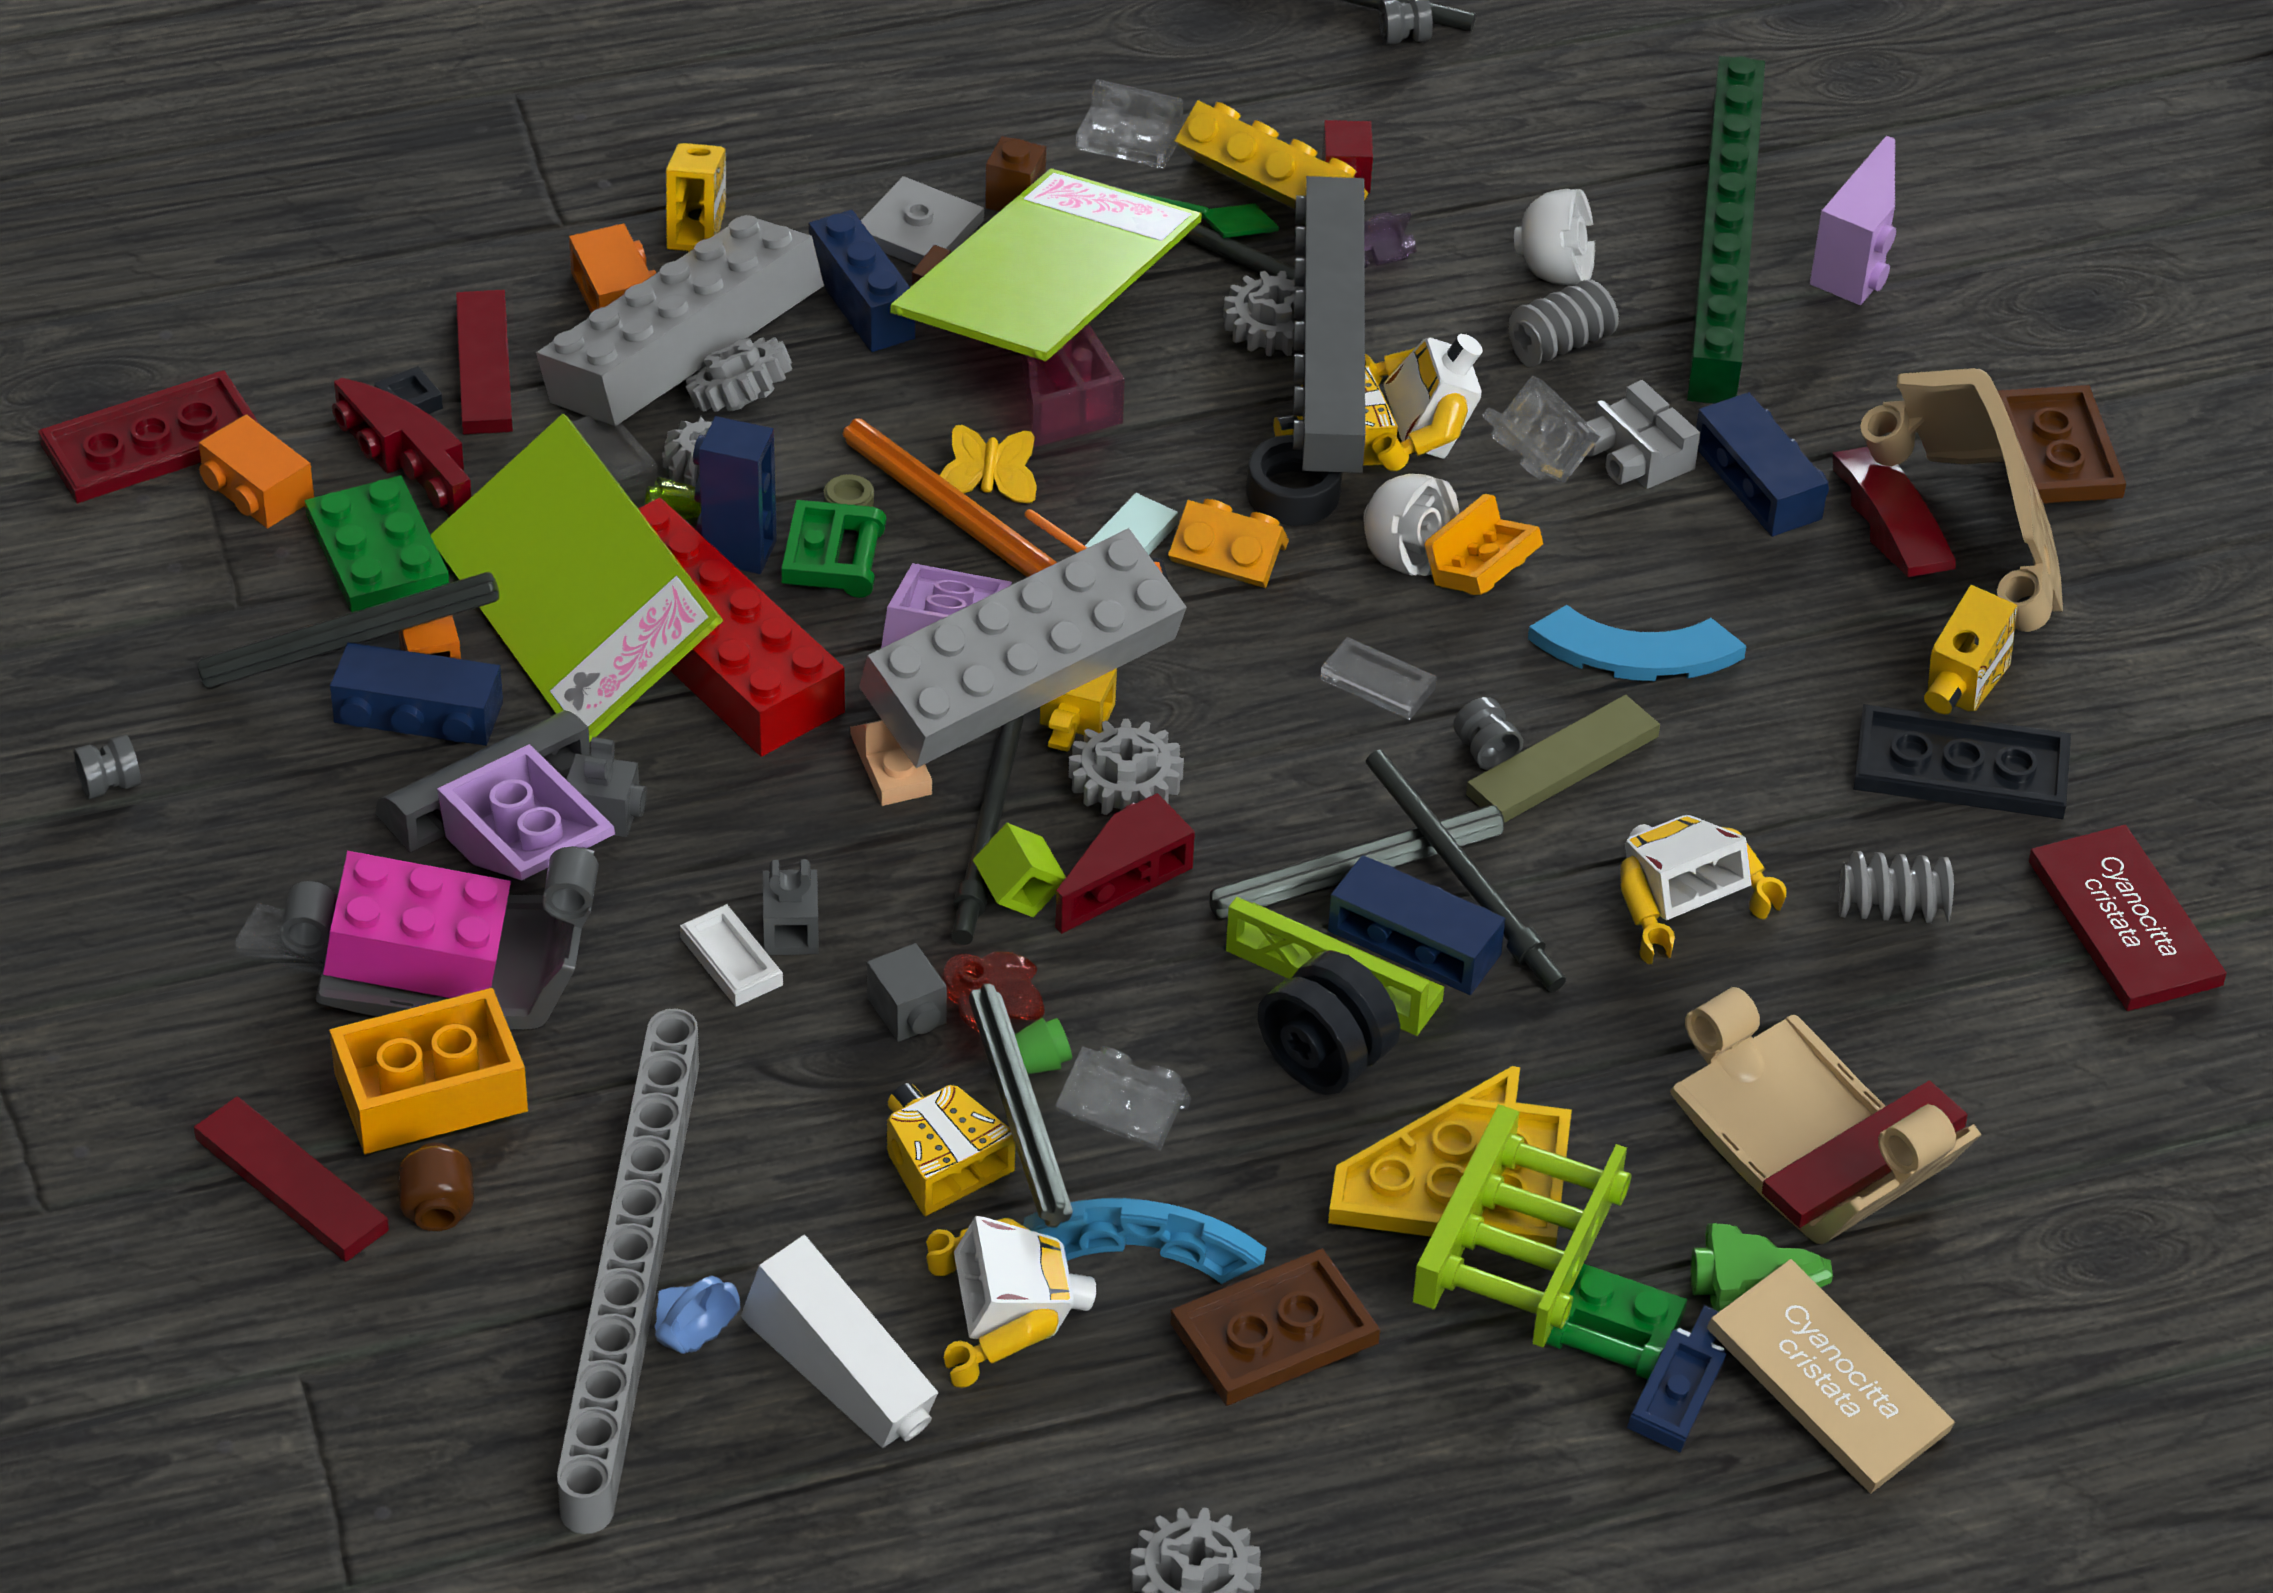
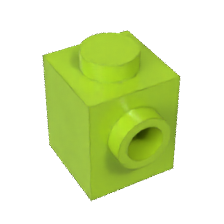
[973,823,1066,918]

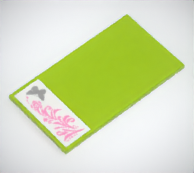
[891,168,1202,361]
[431,414,724,743]

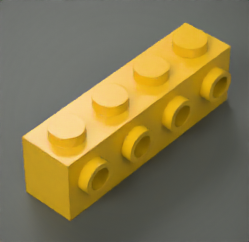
[1175,100,1368,209]

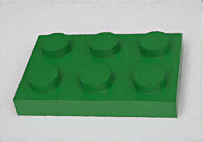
[304,475,449,613]

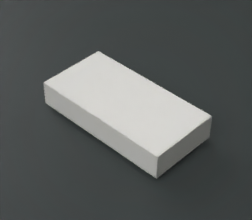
[680,904,783,1007]

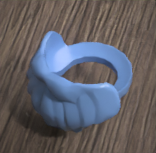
[654,1276,740,1354]

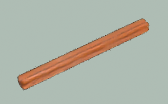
[843,418,1057,577]

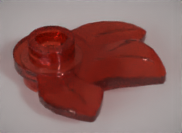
[942,951,1045,1032]

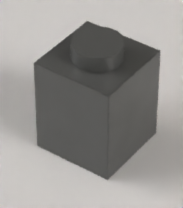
[867,943,947,1042]

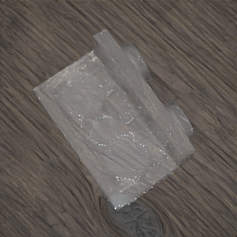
[1076,79,1183,169]
[1482,375,1601,483]
[1056,1046,1191,1151]

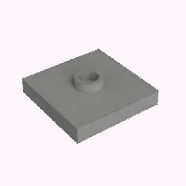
[861,176,984,266]

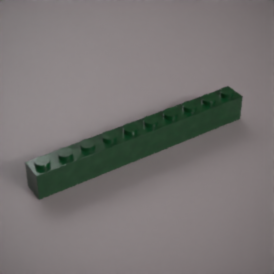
[1687,56,1765,404]

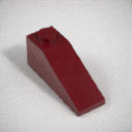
[1055,793,1195,934]

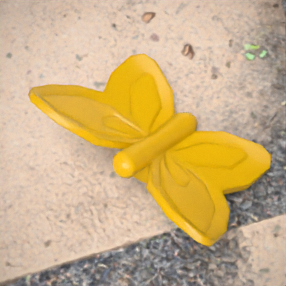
[939,425,1037,504]

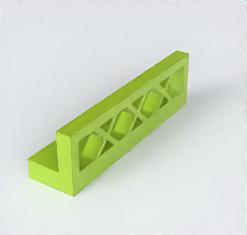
[1226,897,1444,1036]

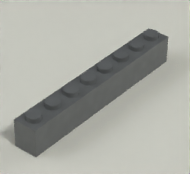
[1293,176,1365,473]

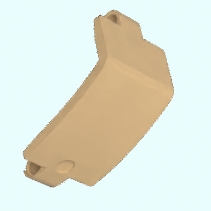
[1860,368,2063,632]
[1670,987,1981,1244]

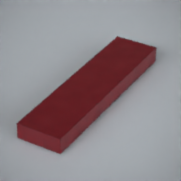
[456,290,513,434]
[1761,1080,1968,1228]
[194,1096,389,1262]

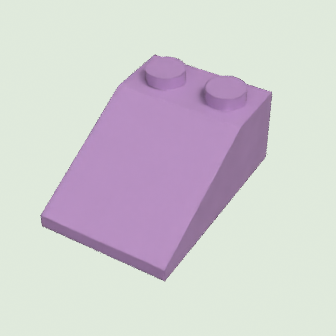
[1810,136,1896,305]
[881,563,1012,648]
[437,744,615,880]

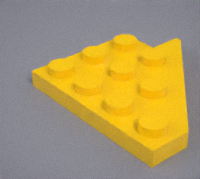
[1328,1066,1572,1248]

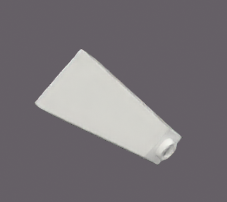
[741,1235,938,1448]

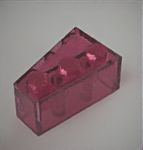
[1021,323,1125,447]

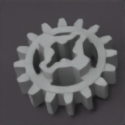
[1223,271,1304,356]
[686,338,792,412]
[1069,719,1184,815]
[1130,1508,1262,1593]

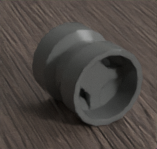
[1378,0,1433,45]
[1453,697,1524,770]
[73,734,141,799]

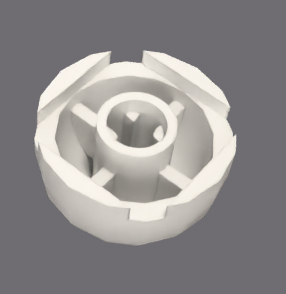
[1514,189,1595,285]
[1364,474,1459,576]

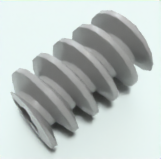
[1509,280,1619,367]
[1838,851,1954,924]

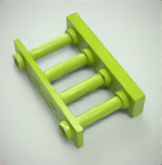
[1413,1104,1631,1348]

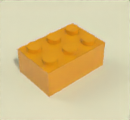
[329,987,528,1155]

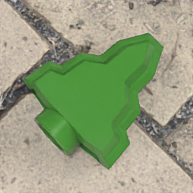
[1691,1223,1833,1312]

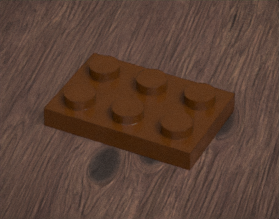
[1997,385,2126,503]
[1170,1248,1380,1406]

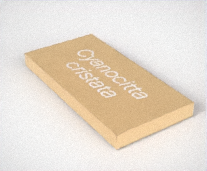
[1707,1259,1955,1494]

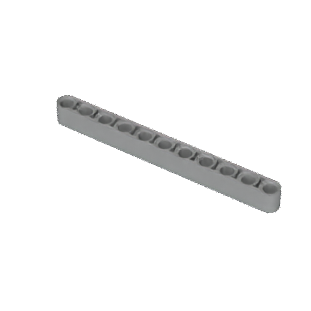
[557,1009,699,1534]

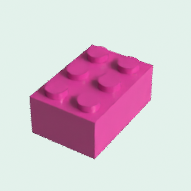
[323,851,511,998]

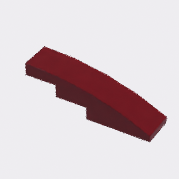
[1832,447,1956,577]

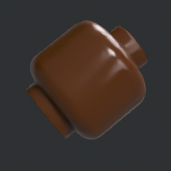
[398,1143,474,1231]

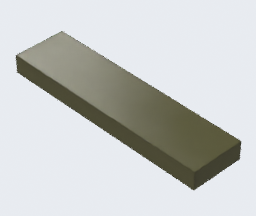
[1466,694,1660,822]

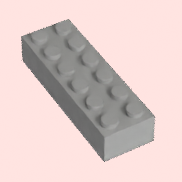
[536,215,824,426]
[859,528,1187,768]

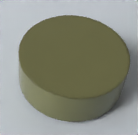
[824,474,874,507]

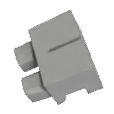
[1577,380,1700,489]

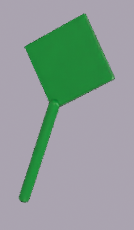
[1126,190,1279,238]

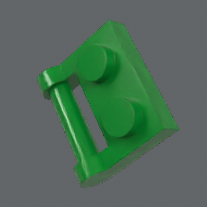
[782,500,887,598]
[1545,1264,1687,1380]

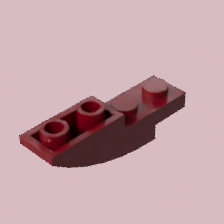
[332,378,472,517]

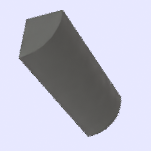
[376,710,590,853]

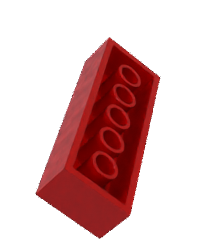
[638,498,845,757]

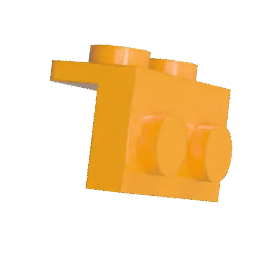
[1425,494,1544,595]
[1168,499,1289,588]

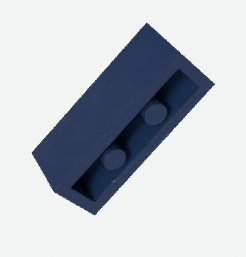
[809,210,915,352]
[1696,392,1829,537]
[693,416,777,574]
[330,642,503,746]
[1328,854,1505,996]

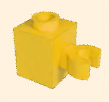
[1040,668,1117,752]

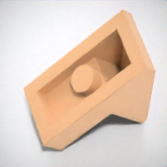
[850,720,932,806]

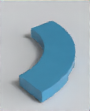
[1528,605,1746,681]
[1023,1198,1266,1284]

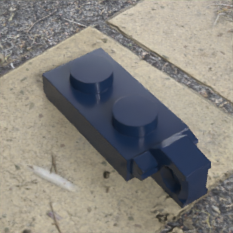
[1627,1305,1726,1453]

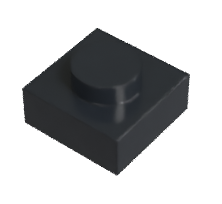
[374,366,443,414]

